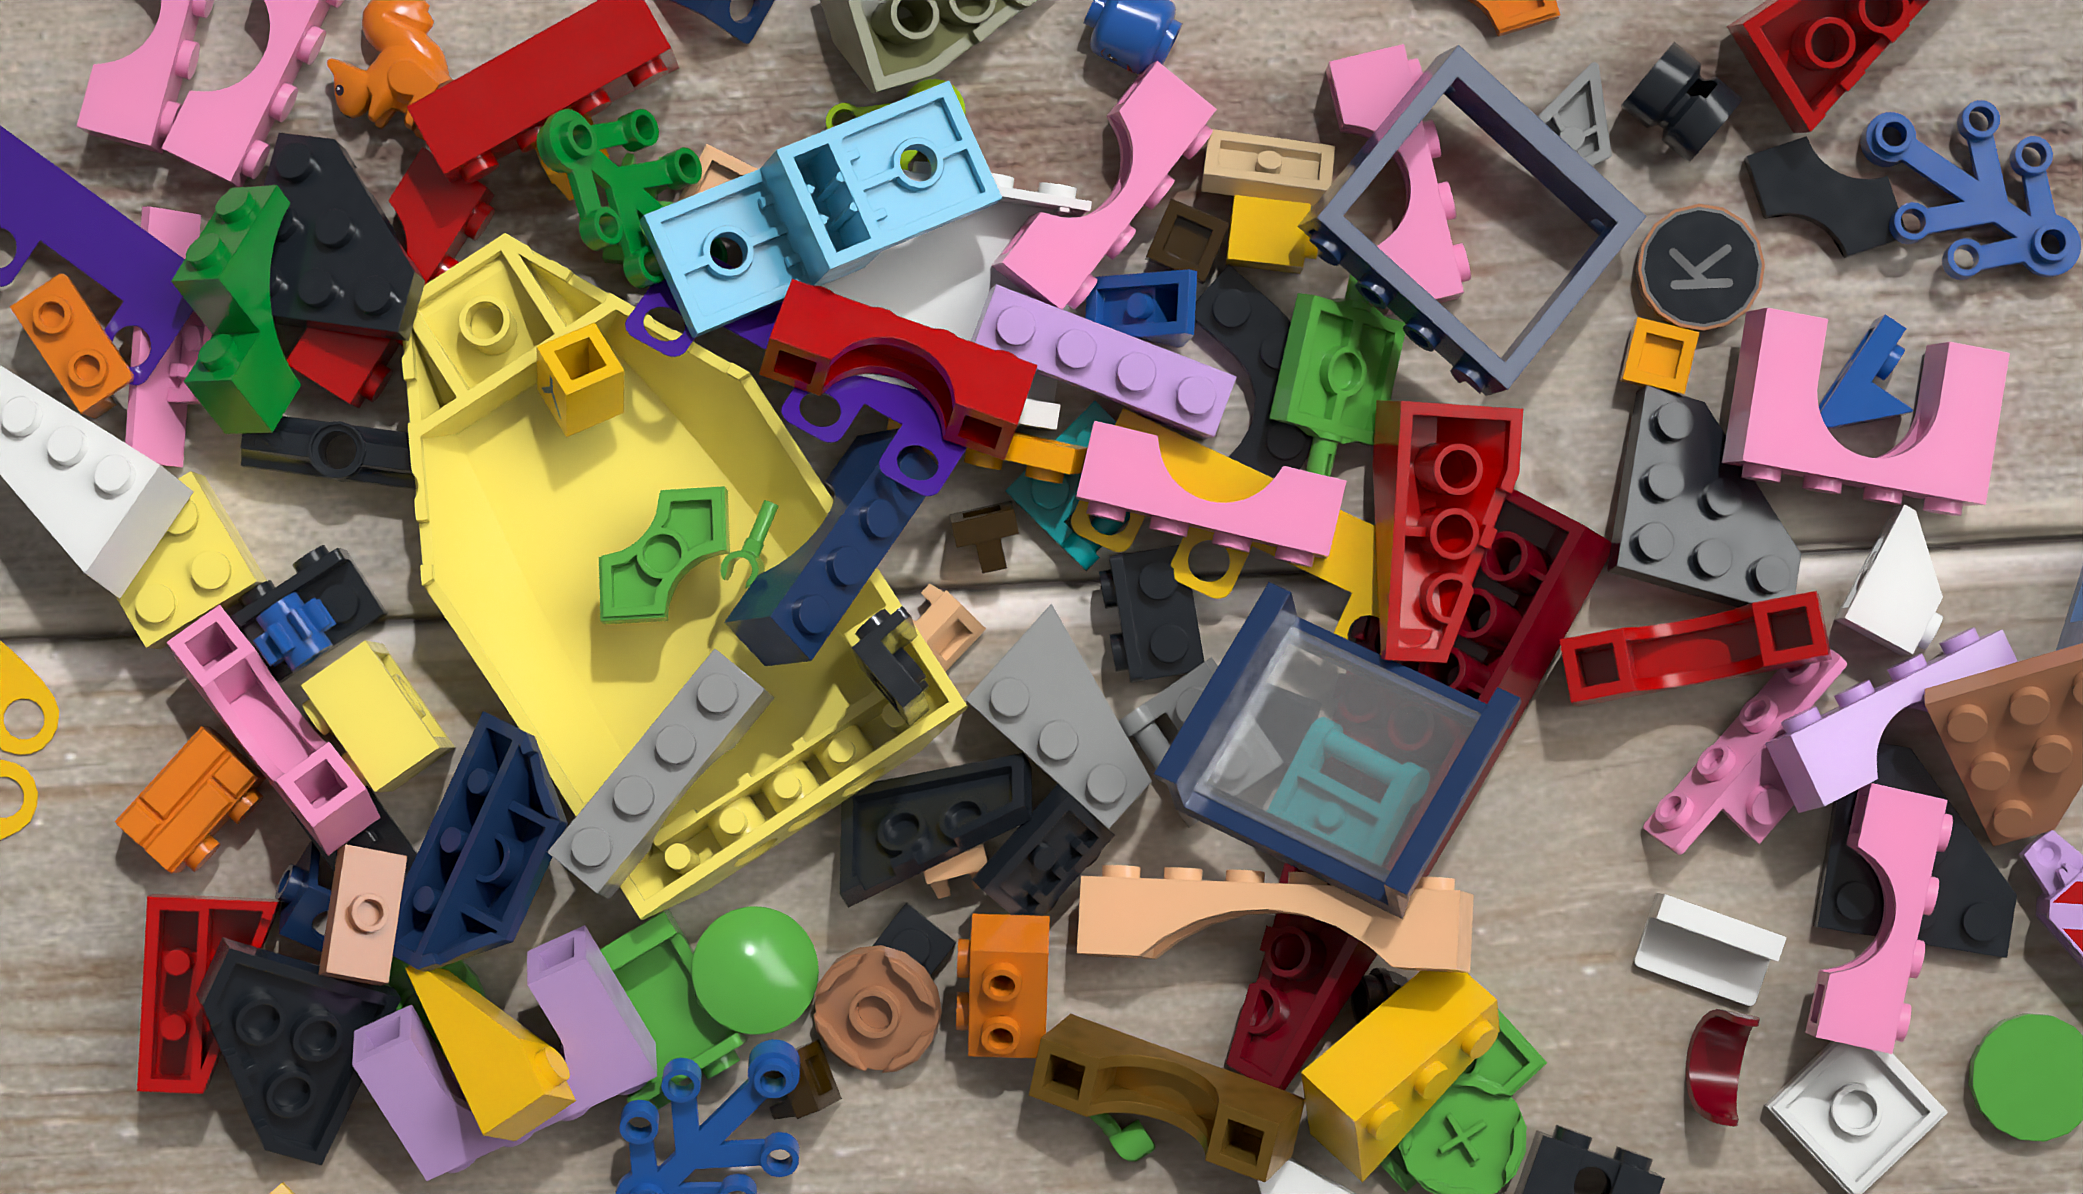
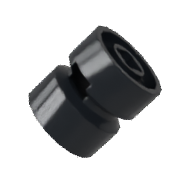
[1621,42,1743,163]

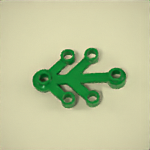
[537,109,728,289]

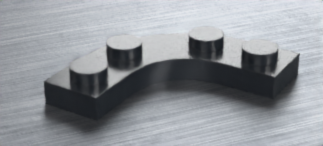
[1195,265,1313,478]

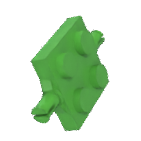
[1269,274,1405,477]

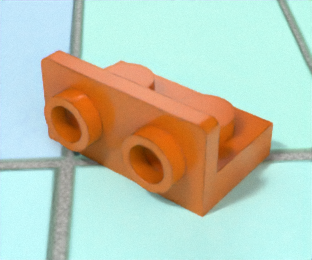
[10,274,134,419]

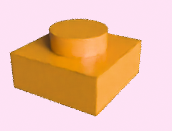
[1620,317,1699,395]

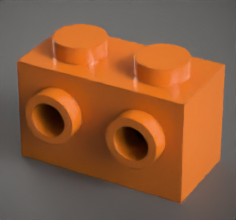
[956,914,1050,1058]

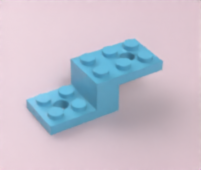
[640,81,1003,338]

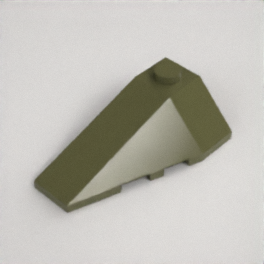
[820,0,1038,94]

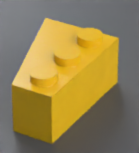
[1301,971,1500,1183]

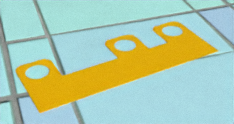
[1071,408,1394,661]

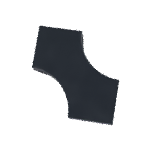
[1744,136,1906,258]

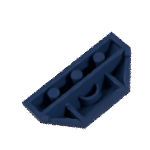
[393,711,568,972]

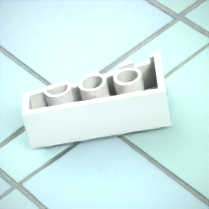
[0,365,193,599]

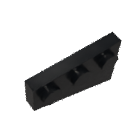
[840,753,1032,908]

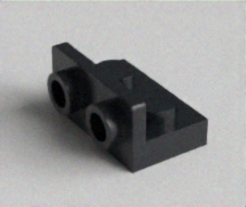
[230,545,388,683]
[1099,545,1205,683]
[852,606,930,726]
[972,784,1115,916]

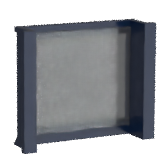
[1154,582,1521,919]

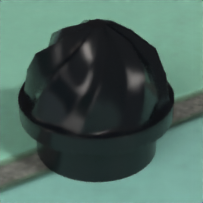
[1351,968,1408,1024]

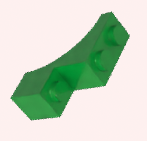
[171,185,301,434]

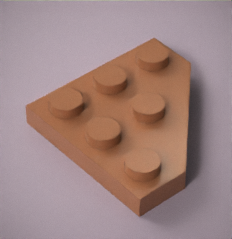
[1925,643,2083,847]

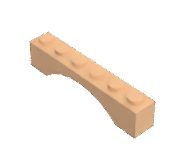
[1077,865,1474,973]

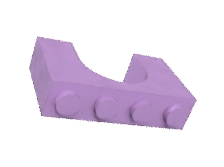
[352,925,657,1181]

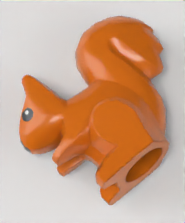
[327,0,453,141]

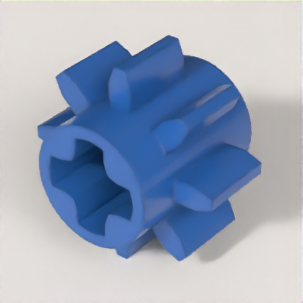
[253,592,336,673]

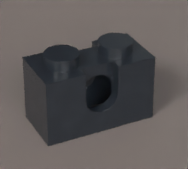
[1514,1125,1665,1194]

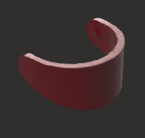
[1686,1009,1760,1127]

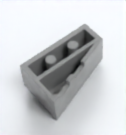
[965,603,1152,828]

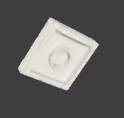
[1764,1041,1948,1194]

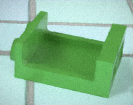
[600,909,747,1109]

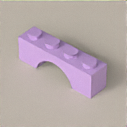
[971,284,1237,440]
[1765,627,2018,813]

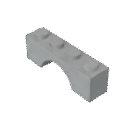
[548,649,774,899]

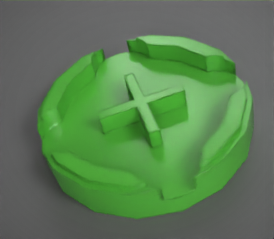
[1968,1013,2083,1142]
[1399,1073,1527,1194]

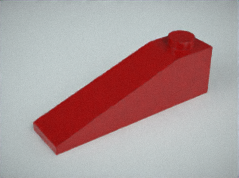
[1373,400,1524,663]

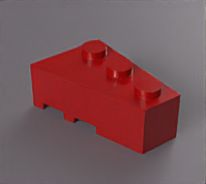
[137,894,282,1094]

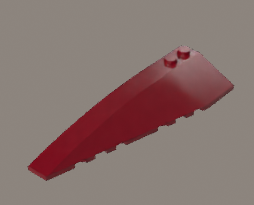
[1226,489,1612,1091]

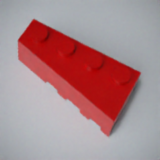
[407,0,679,184]
[1727,0,1930,133]

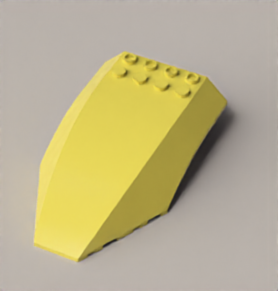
[402,233,968,920]

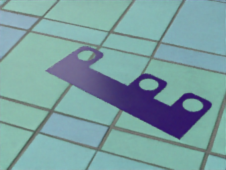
[0,125,194,385]
[625,255,967,496]

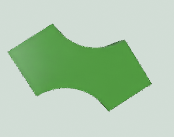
[599,486,730,624]

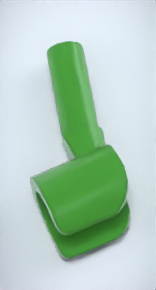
[720,500,779,588]
[1089,1113,1156,1162]

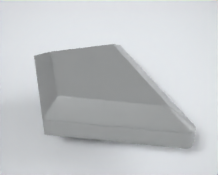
[1538,62,1612,166]

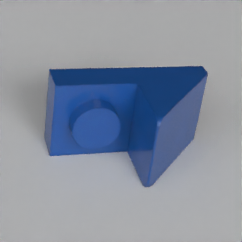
[1085,269,1197,347]
[1818,314,1913,430]

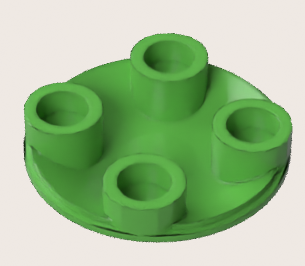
[691,906,819,1035]

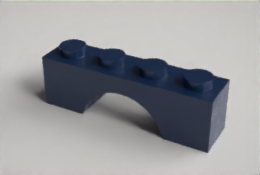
[724,428,938,666]

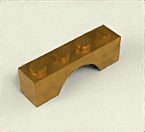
[1028,1013,1306,1183]

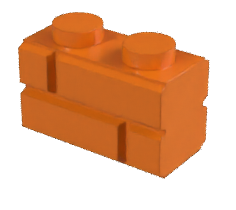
[115,726,266,874]

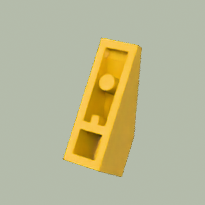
[405,965,576,1141]

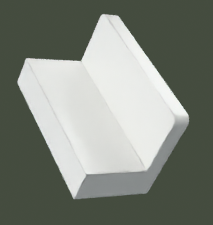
[1633,893,1787,1006]

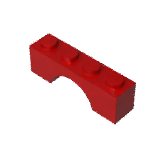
[286,147,495,408]
[759,279,1038,460]
[1559,591,1832,707]

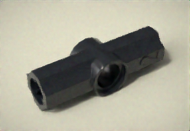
[240,416,416,490]

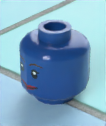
[1083,0,1183,74]

